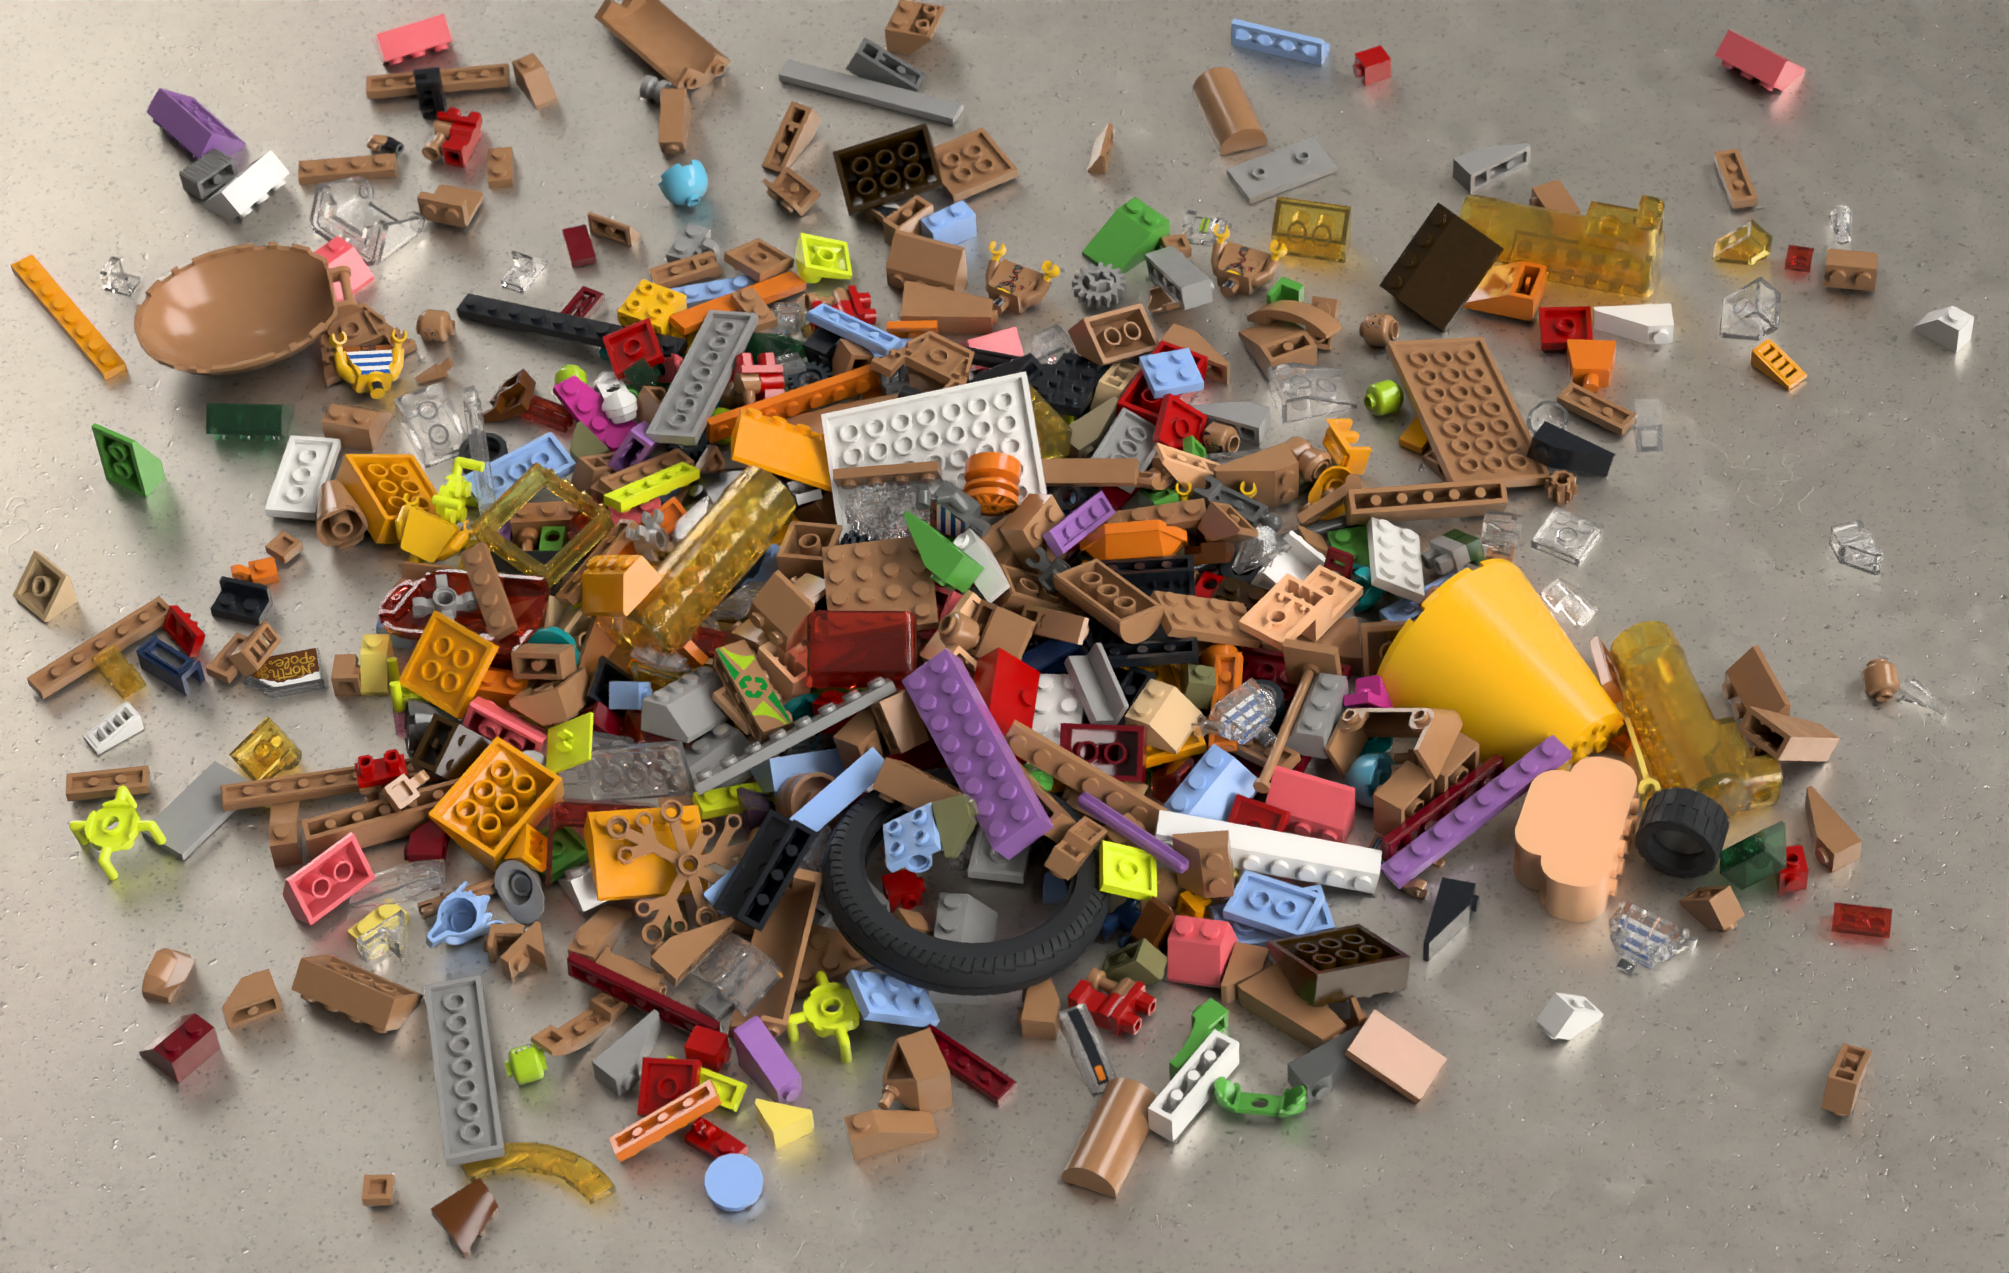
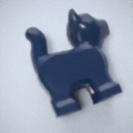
[1100,897,1142,948]

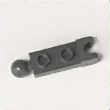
[1193,475,1283,533]

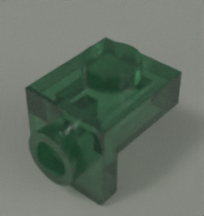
[623,358,662,393]

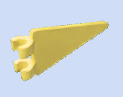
[1624,717,1661,813]

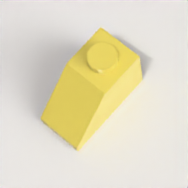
[360,634,395,696]

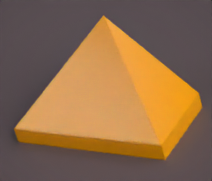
[504,823,548,872]

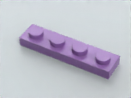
[1042,490,1116,557]

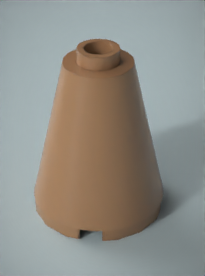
[315,480,368,549]

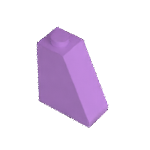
[608,420,660,472]
[733,1015,803,1104]

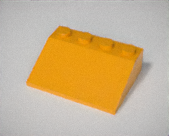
[731,408,832,492]
[336,454,441,544]
[428,736,564,873]
[583,805,708,901]

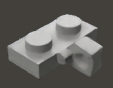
[666,223,719,262]

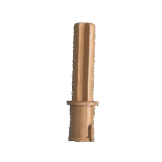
[417,877,498,920]

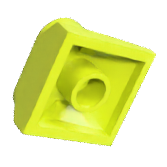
[795,233,852,283]

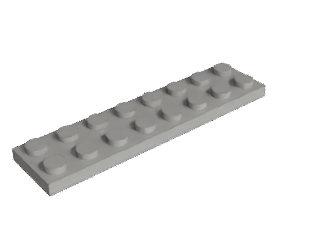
[646,310,759,445]
[692,676,897,795]
[424,975,505,1166]

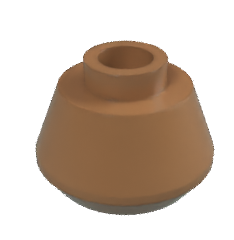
[1298,448,1331,482]

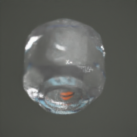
[770,302,806,335]

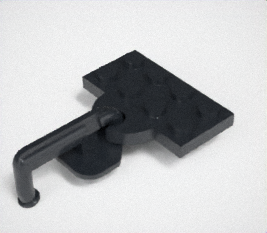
[965,347,1112,417]

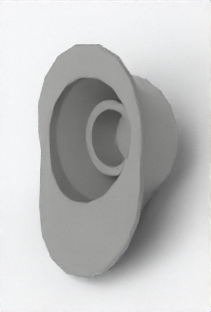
[494,860,545,924]

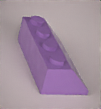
[146,88,246,161]

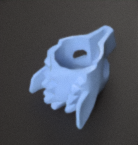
[426,881,506,949]

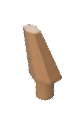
[415,358,455,384]

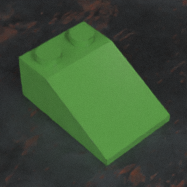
[1082,197,1170,273]
[91,423,165,498]
[903,510,984,593]

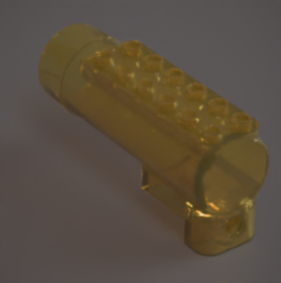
[1459,194,1665,298]
[596,466,796,659]
[1610,621,1783,819]

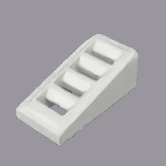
[83,701,144,755]

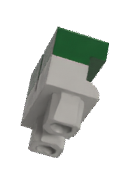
[1421,529,1486,575]

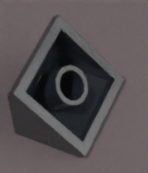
[586,655,639,727]

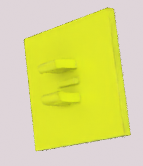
[546,712,593,774]

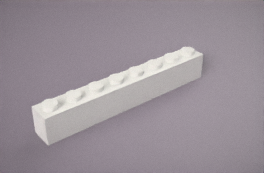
[1154,810,1382,894]

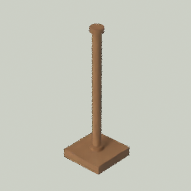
[1253,638,1342,793]

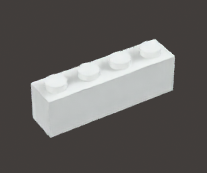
[1148,1029,1239,1142]

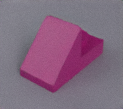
[1344,675,1393,709]

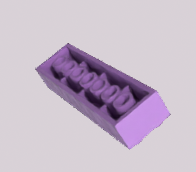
[902,648,1054,860]

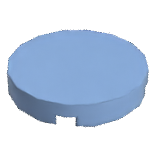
[704,1154,763,1212]

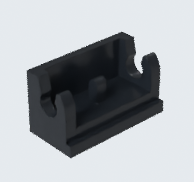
[413,67,446,119]

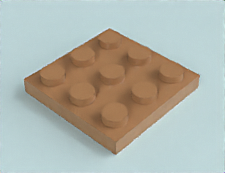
[935,127,1018,203]

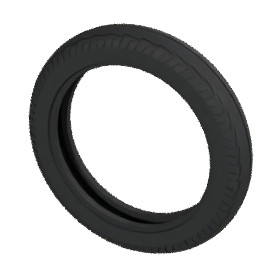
[822,767,1111,996]

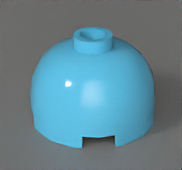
[658,160,708,206]
[1345,753,1395,808]

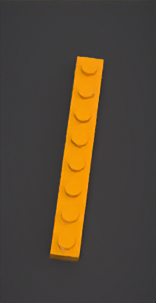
[10,254,127,380]

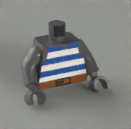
[916,480,991,538]

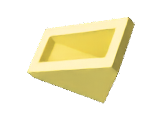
[755,1099,814,1149]

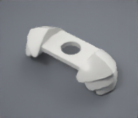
[592,371,638,424]

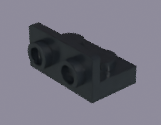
[211,576,273,626]

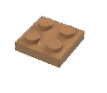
[723,238,794,282]

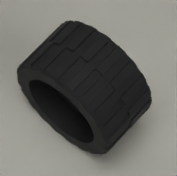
[1635,787,1729,878]

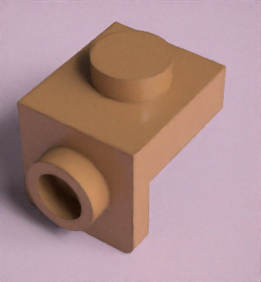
[483,923,525,962]

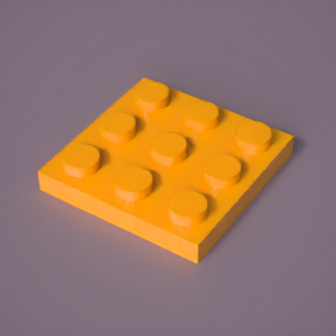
[398,610,499,719]

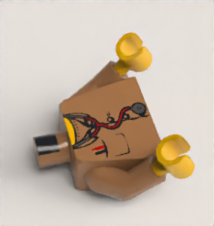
[1211,224,1287,298]
[985,240,1060,315]

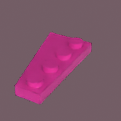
[553,375,638,452]

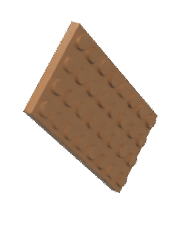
[1386,337,1550,488]

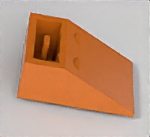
[1463,261,1547,322]

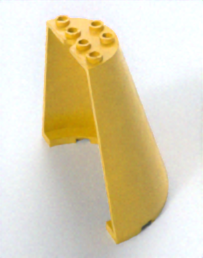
[1376,559,1627,772]

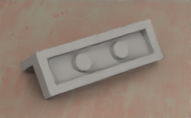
[1064,643,1129,725]

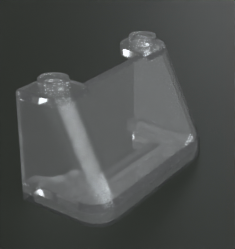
[310,176,426,266]

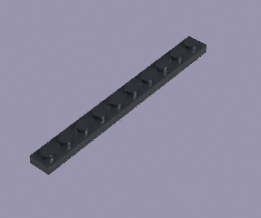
[456,293,688,357]

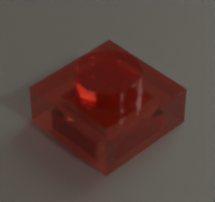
[1785,245,1814,273]

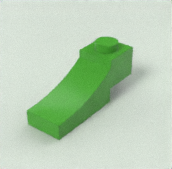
[1169,998,1228,1080]

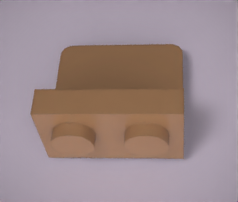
[417,184,484,228]
[1823,249,1878,291]

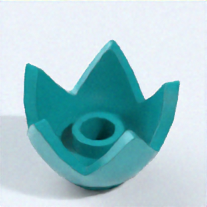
[1352,564,1386,612]

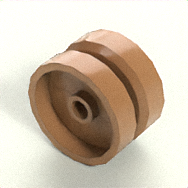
[775,772,845,833]

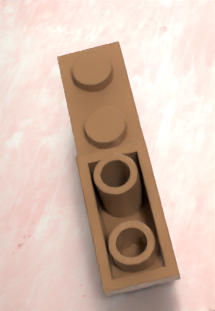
[1021,604,1089,645]

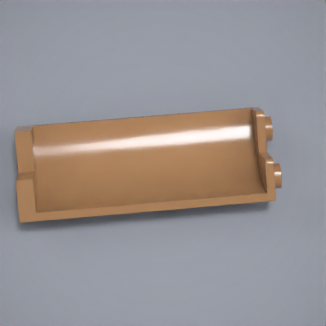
[594,0,731,89]
[728,868,822,1040]

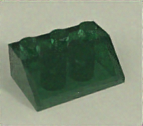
[206,403,294,441]

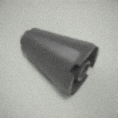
[404,699,466,754]

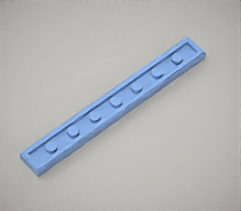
[702,747,884,916]

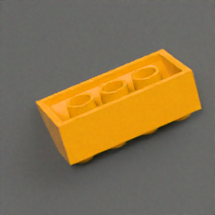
[582,555,662,617]

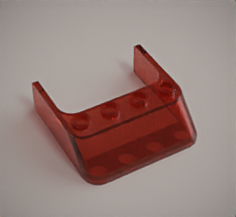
[545,798,658,886]

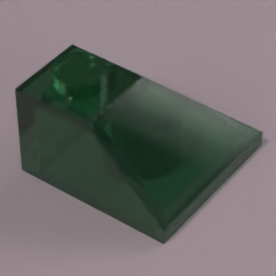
[745,331,806,366]

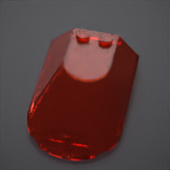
[378,569,550,659]

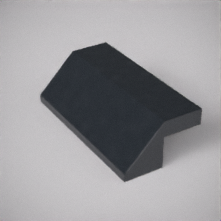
[713,809,819,932]

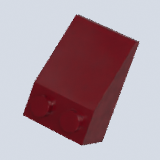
[1060,723,1148,783]

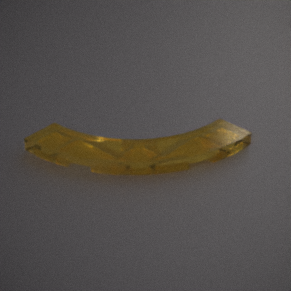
[459,1142,616,1205]

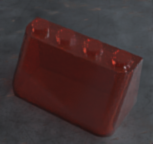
[806,610,917,689]

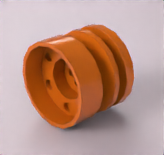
[963,452,1021,517]

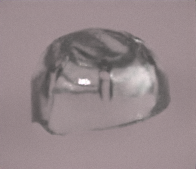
[1526,400,1569,437]

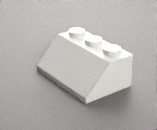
[203,150,289,221]

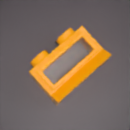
[1322,418,1372,475]

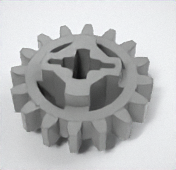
[1072,262,1127,309]

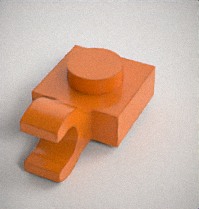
[230,557,279,585]

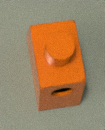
[1566,339,1616,393]

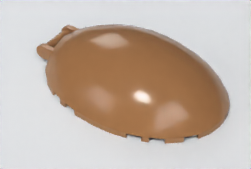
[134,242,359,376]

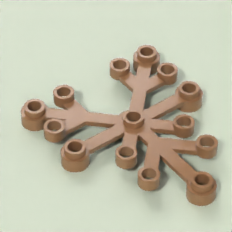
[606,799,752,947]

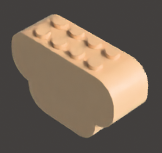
[1513,757,1640,922]

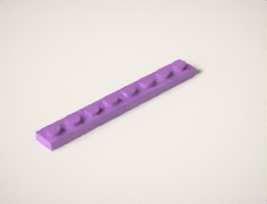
[1380,734,1572,889]

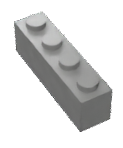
[1145,245,1214,310]

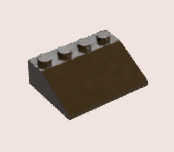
[833,123,944,216]
[1379,202,1504,332]
[1266,924,1411,1007]

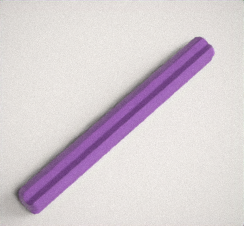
[1077,792,1190,874]

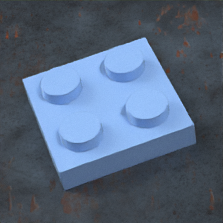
[1139,348,1204,399]

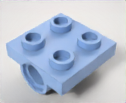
[883,802,941,873]

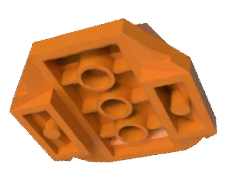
[1080,519,1188,561]

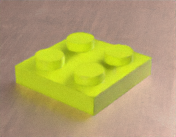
[1099,840,1157,902]

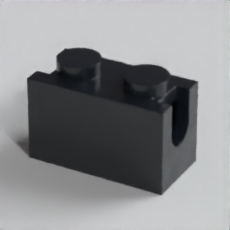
[802,326,846,372]

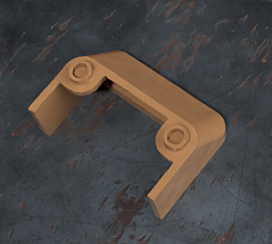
[1324,708,1463,780]

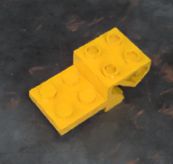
[617,279,699,354]

